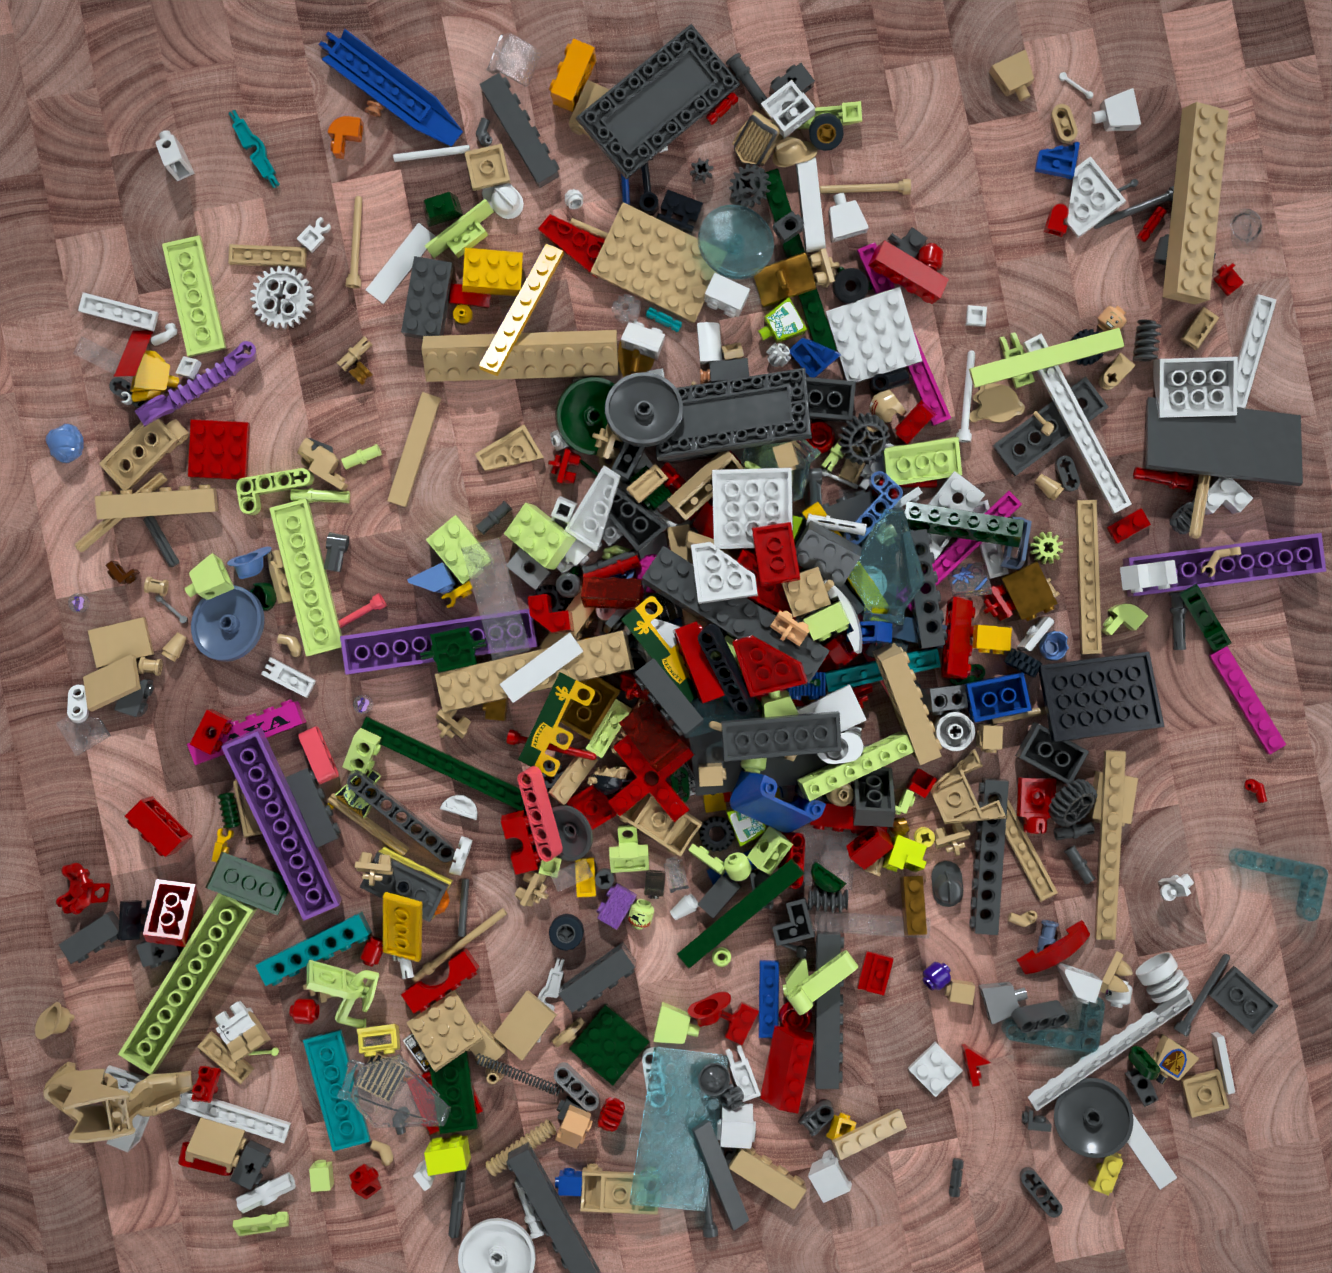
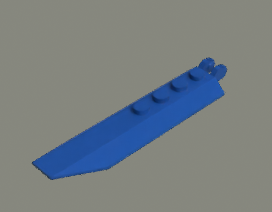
[318,29,463,147]

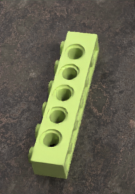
[797,731,914,801]

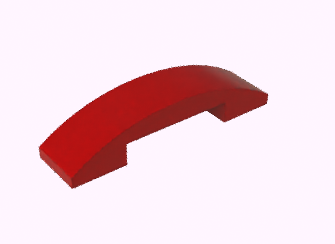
[1017,920,1090,974]

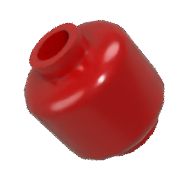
[918,243,944,271]
[289,999,320,1024]

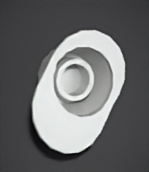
[482,183,524,219]
[817,732,864,764]

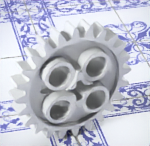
[250,266,314,329]

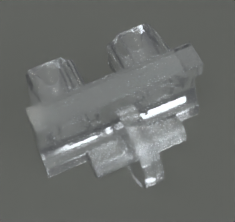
[664,856,689,893]

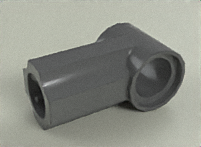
[801,468,822,506]
[324,532,349,572]

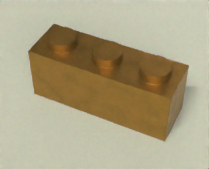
[900,876,927,936]

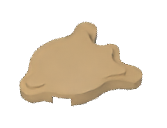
[969,383,1025,423]

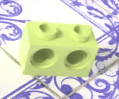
[342,728,381,774]

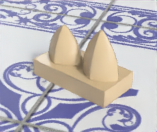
[1100,951,1133,993]

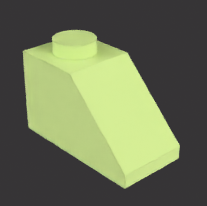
[782,958,809,996]

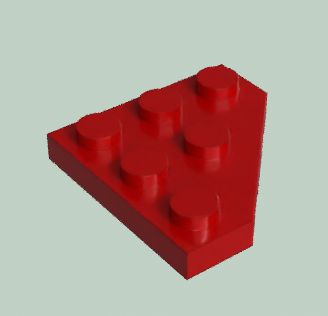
[732,635,808,697]

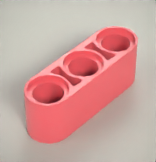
[298,726,339,784]

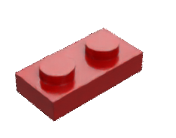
[1106,508,1151,544]

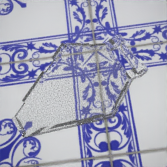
[337,1054,451,1128]

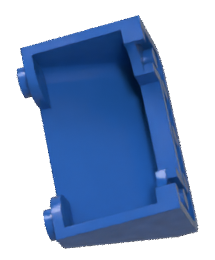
[730,771,826,833]

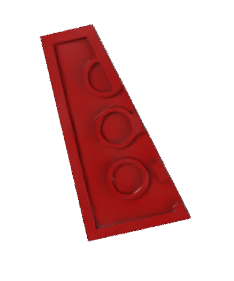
[538,214,605,279]

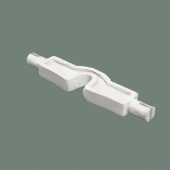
[537,957,565,1043]

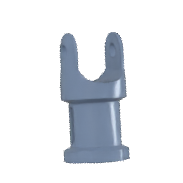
[1037,920,1059,953]

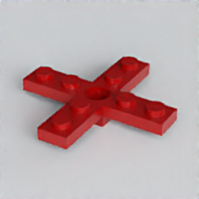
[608,734,695,822]

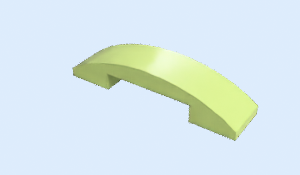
[797,101,862,129]

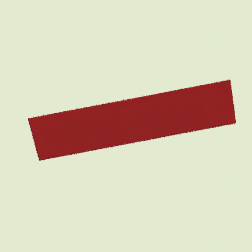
[114,330,153,377]

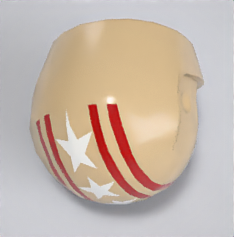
[869,389,907,423]

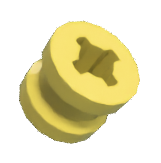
[914,827,935,847]

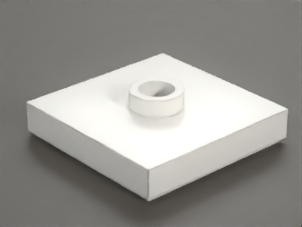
[1017,617,1054,651]

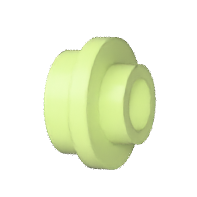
[712,947,731,967]

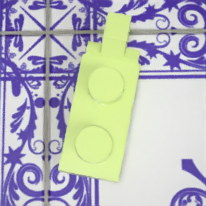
[233,1212,289,1236]

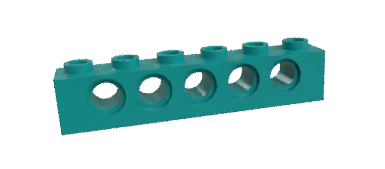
[255,912,372,986]

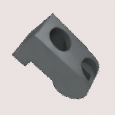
[1125,1068,1158,1107]

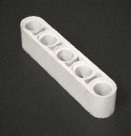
[796,157,826,253]

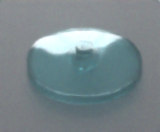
[698,205,774,279]

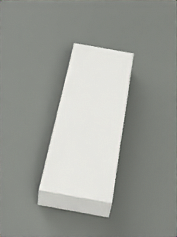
[1211,1032,1235,1094]

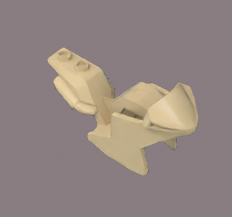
[43,1062,193,1143]

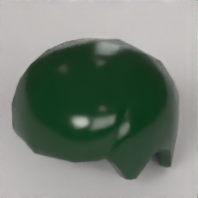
[250,582,277,611]

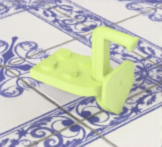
[306,960,379,1028]

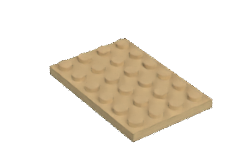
[590,202,727,324]

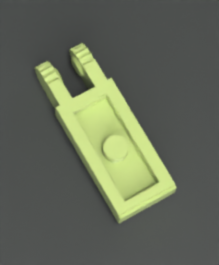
[999,332,1035,389]

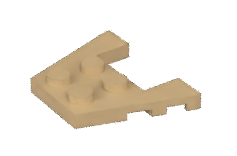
[930,749,1006,824]

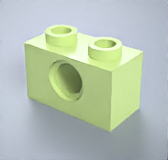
[747,826,793,875]

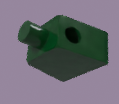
[423,192,463,227]

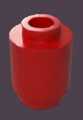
[360,936,383,967]

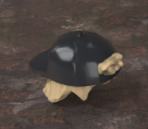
[587,765,633,795]

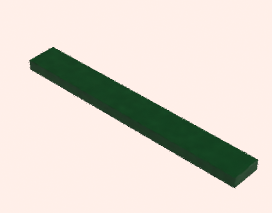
[677,858,804,969]

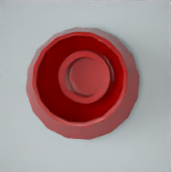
[802,421,835,454]
[779,1002,812,1031]

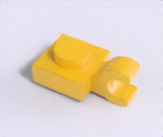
[441,581,475,608]
[211,828,234,862]

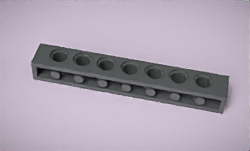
[969,778,1009,935]

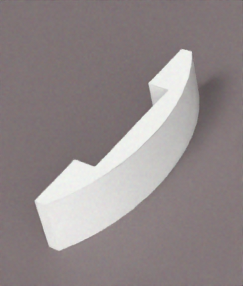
[823,580,862,654]

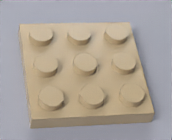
[407,990,484,1072]

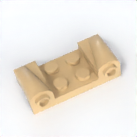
[616,792,702,857]
[581,1163,660,1215]

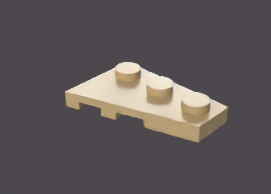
[475,425,544,471]

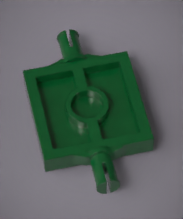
[420,626,487,673]

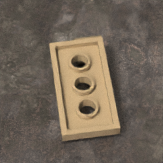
[99,418,190,490]

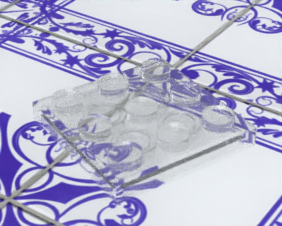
[799,827,858,890]

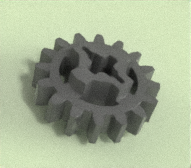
[729,164,771,208]

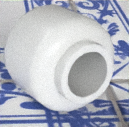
[1105,980,1132,1008]

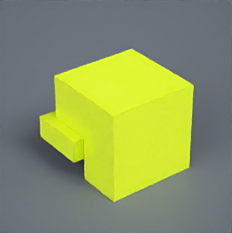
[882,835,927,873]

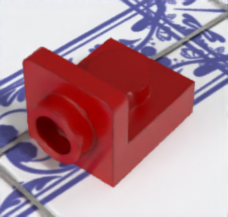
[1213,263,1244,296]

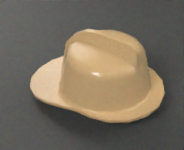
[772,136,818,167]
[35,1002,75,1040]

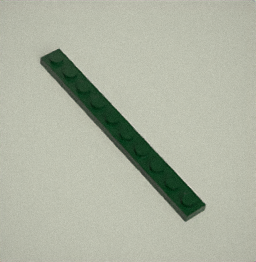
[764,168,837,351]
[361,716,526,813]

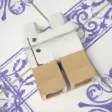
[215,1001,271,1062]

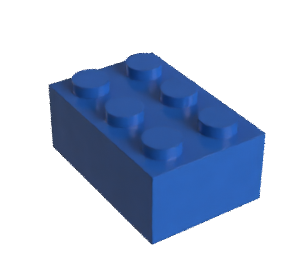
[963,672,1032,722]

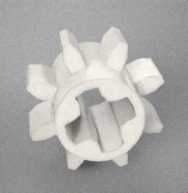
[766,343,791,367]

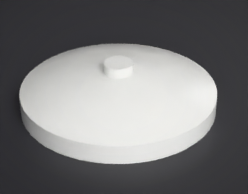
[458,1218,536,1273]

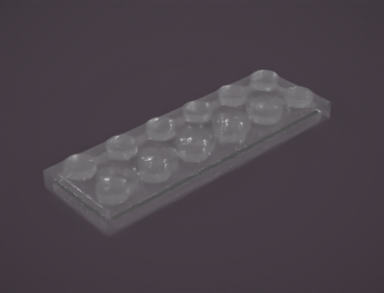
[461,538,531,661]

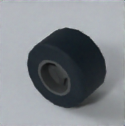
[549,914,584,951]

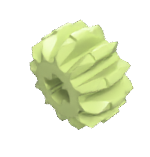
[1030,532,1063,564]

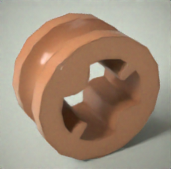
[365,101,384,117]
[700,369,710,384]

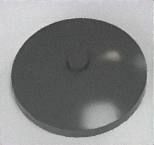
[605,372,683,447]
[1054,1078,1134,1158]

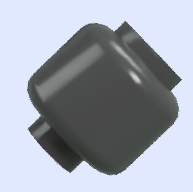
[556,573,582,598]

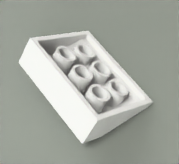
[1153,357,1238,418]

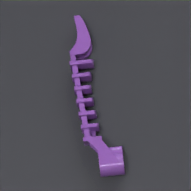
[135,341,257,427]

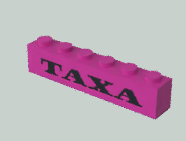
[187,699,306,765]

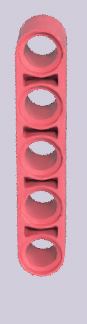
[517,766,563,862]

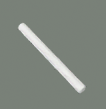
[393,145,470,162]

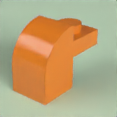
[328,116,364,159]

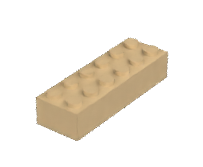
[872,643,942,765]

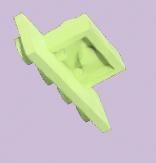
[425,199,494,258]

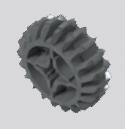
[838,413,890,465]
[1048,779,1098,827]

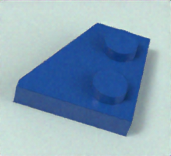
[1034,142,1080,179]
[789,337,841,378]

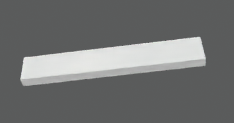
[1237,294,1277,408]

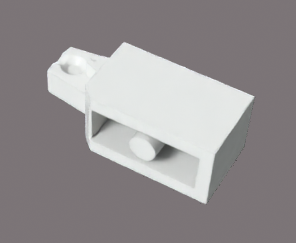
[556,538,603,574]

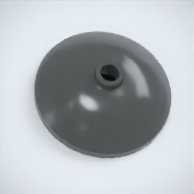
[552,805,593,861]

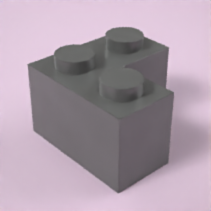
[772,897,816,946]

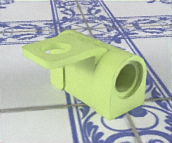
[609,825,649,873]

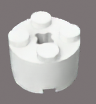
[933,712,975,751]

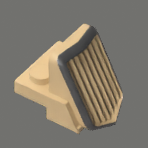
[732,110,783,165]

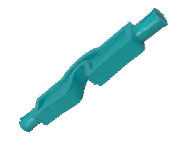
[229,110,280,188]

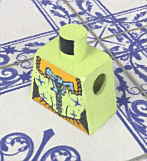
[335,769,381,818]

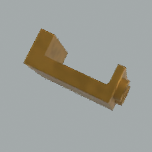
[1002,561,1058,621]

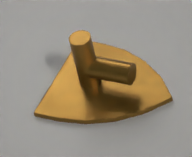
[618,341,655,377]

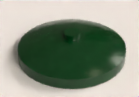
[555,377,622,455]

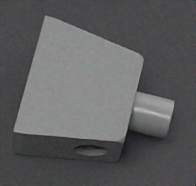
[979,982,1028,1024]

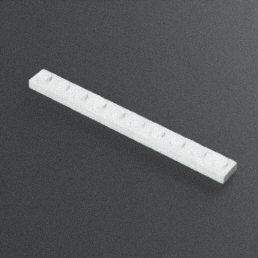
[1023,333,1131,514]
[1028,989,1194,1111]
[105,1065,291,1143]

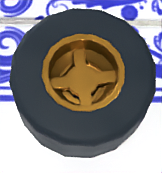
[809,113,844,151]

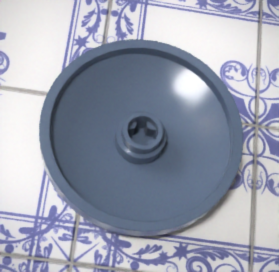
[191,585,265,662]

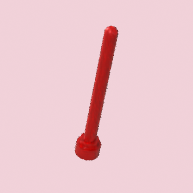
[506,729,597,760]

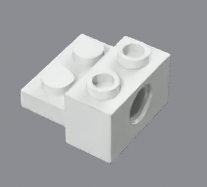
[761,80,815,138]

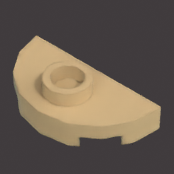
[552,1017,585,1048]

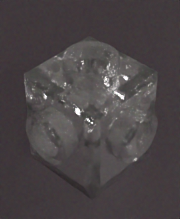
[612,294,642,324]

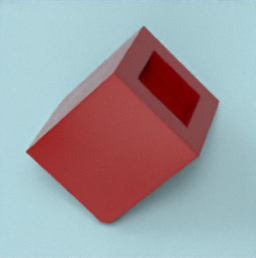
[907,768,937,798]

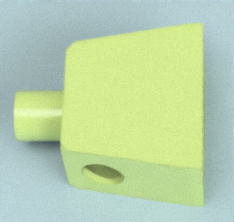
[185,553,234,600]
[761,690,799,718]
[653,1002,700,1044]

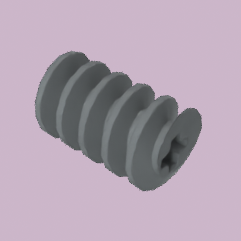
[1133,319,1162,362]
[808,886,848,914]

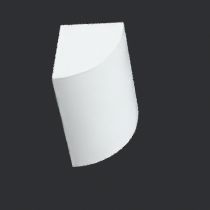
[697,322,723,364]

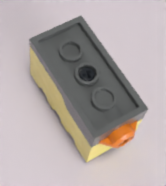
[359,847,453,922]

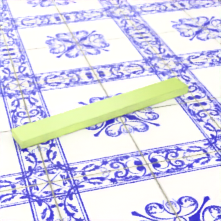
[969,328,1124,388]

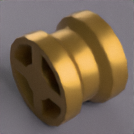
[349,361,373,385]

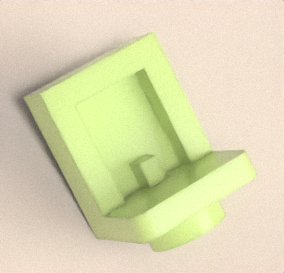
[895,788,915,815]

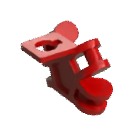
[56,863,111,915]

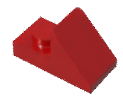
[961,1044,991,1087]

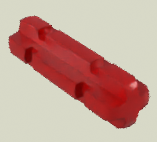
[706,92,739,125]
[1137,207,1166,242]

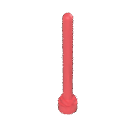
[339,593,387,628]

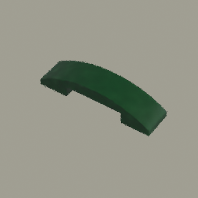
[1179,584,1232,653]

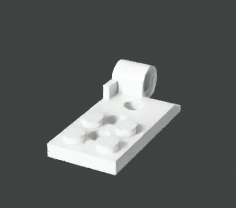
[906,471,985,560]

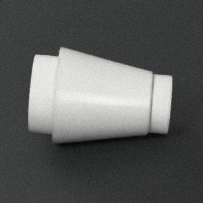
[670,894,699,920]

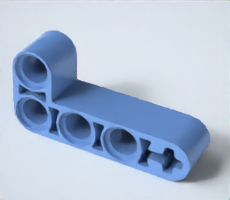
[844,471,903,545]

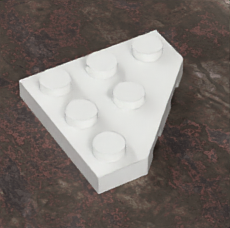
[1066,156,1126,238]
[691,542,758,604]

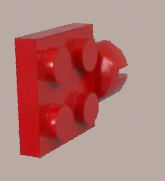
[1017,777,1056,834]

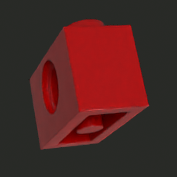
[189,709,232,755]

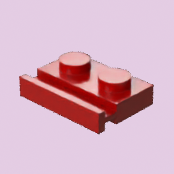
[857,950,894,996]

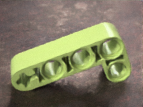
[236,468,314,515]
[786,950,858,1015]

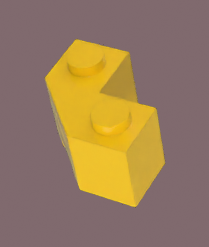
[972,625,1012,654]

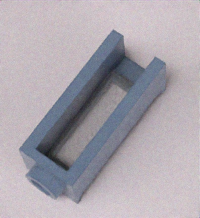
[1001,517,1032,571]

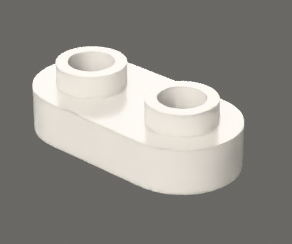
[67,685,89,723]

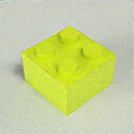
[424,1134,471,1176]

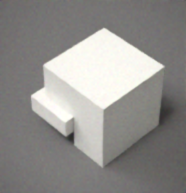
[716,1103,756,1149]
[808,1149,852,1203]

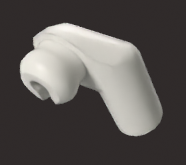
[150,323,178,346]

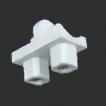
[1158,874,1194,901]

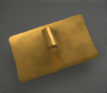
[753,252,816,307]

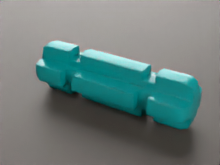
[646,307,682,332]

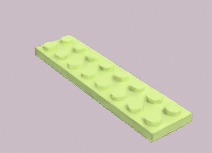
[269,498,342,657]

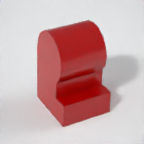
[1044,204,1069,237]

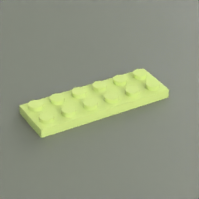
[162,235,227,357]

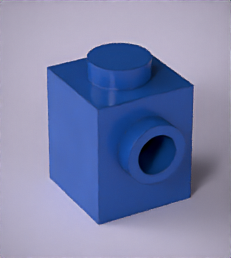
[555,1168,582,1196]

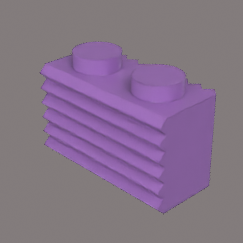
[596,883,637,930]

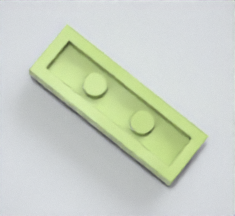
[586,699,632,758]

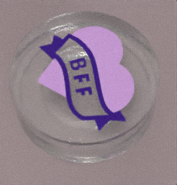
[68,594,90,613]
[353,695,373,714]

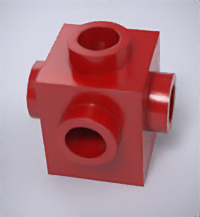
[349,1164,382,1200]

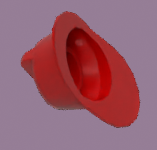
[687,992,731,1027]

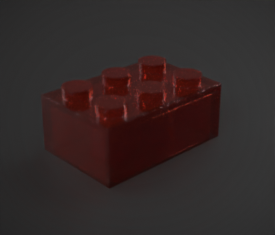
[619,699,688,772]

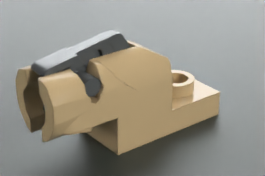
[297,438,348,491]

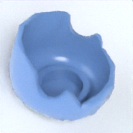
[1039,631,1069,661]

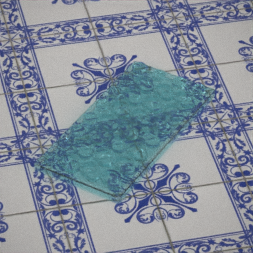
[629,1047,729,1211]

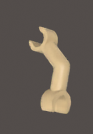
[1201,547,1241,577]

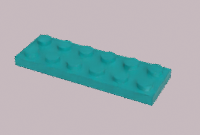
[303,1029,371,1152]

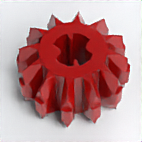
[598,1097,625,1132]

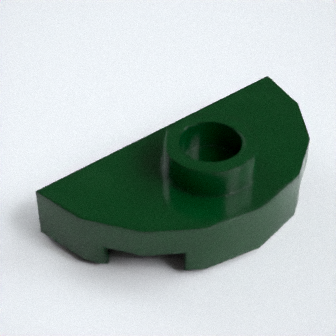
[811,861,847,893]

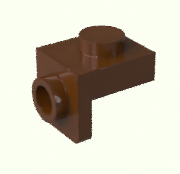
[105,561,140,585]

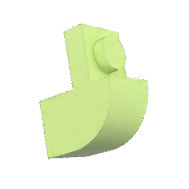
[1101,604,1148,635]

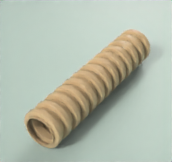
[486,1119,556,1177]

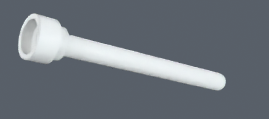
[956,350,975,443]

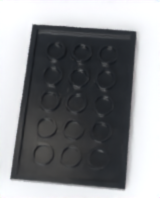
[1038,652,1165,743]

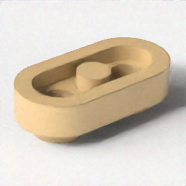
[1051,104,1078,143]

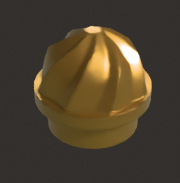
[890,817,910,836]

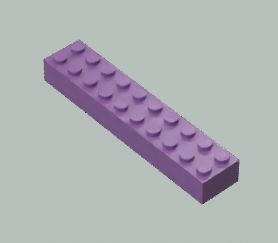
[1123,533,1326,597]
[340,609,539,675]
[221,727,342,921]

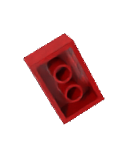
[125,796,193,857]
[143,879,198,947]

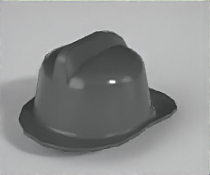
[931,861,964,907]

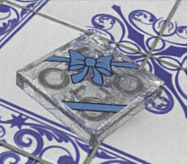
[947,561,992,597]

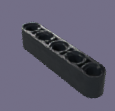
[698,624,756,716]

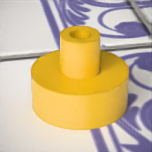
[453,304,473,325]

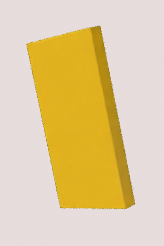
[383,892,422,962]

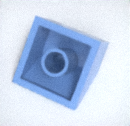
[407,563,457,594]

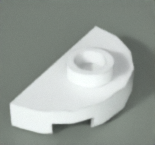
[440,795,478,820]

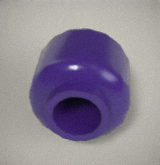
[922,962,951,991]

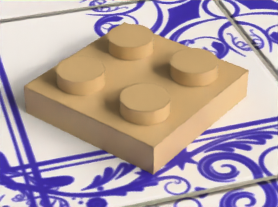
[465,144,511,191]
[781,567,831,617]
[1180,1069,1229,1118]

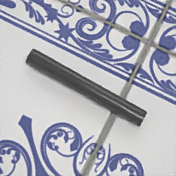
[458,878,469,937]

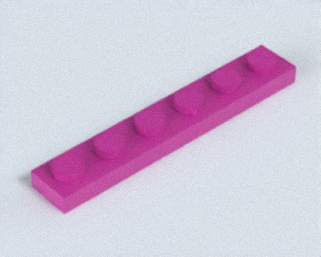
[1209,646,1286,754]

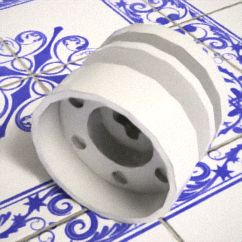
[1135,952,1189,1003]

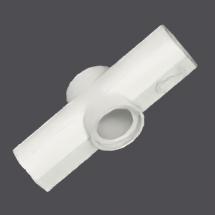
[236,1172,296,1213]

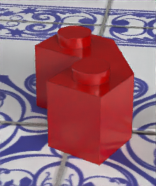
[528,594,574,634]

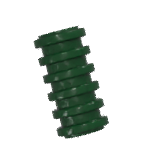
[217,792,241,829]

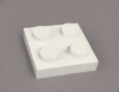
[908,1042,963,1097]

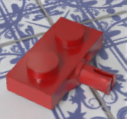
[720,1001,759,1045]

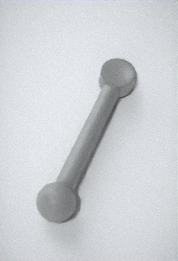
[155,594,188,623]

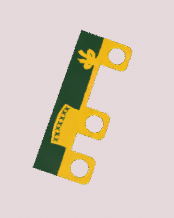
[621,596,697,702]
[518,672,595,777]

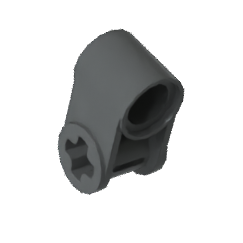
[798,1099,834,1137]

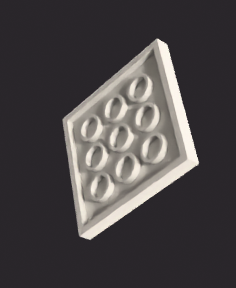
[826,287,922,383]
[712,468,793,549]

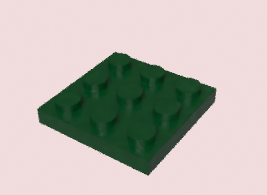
[569,1004,650,1086]

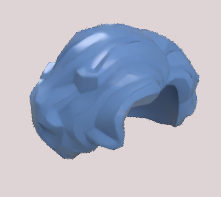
[45,424,84,463]

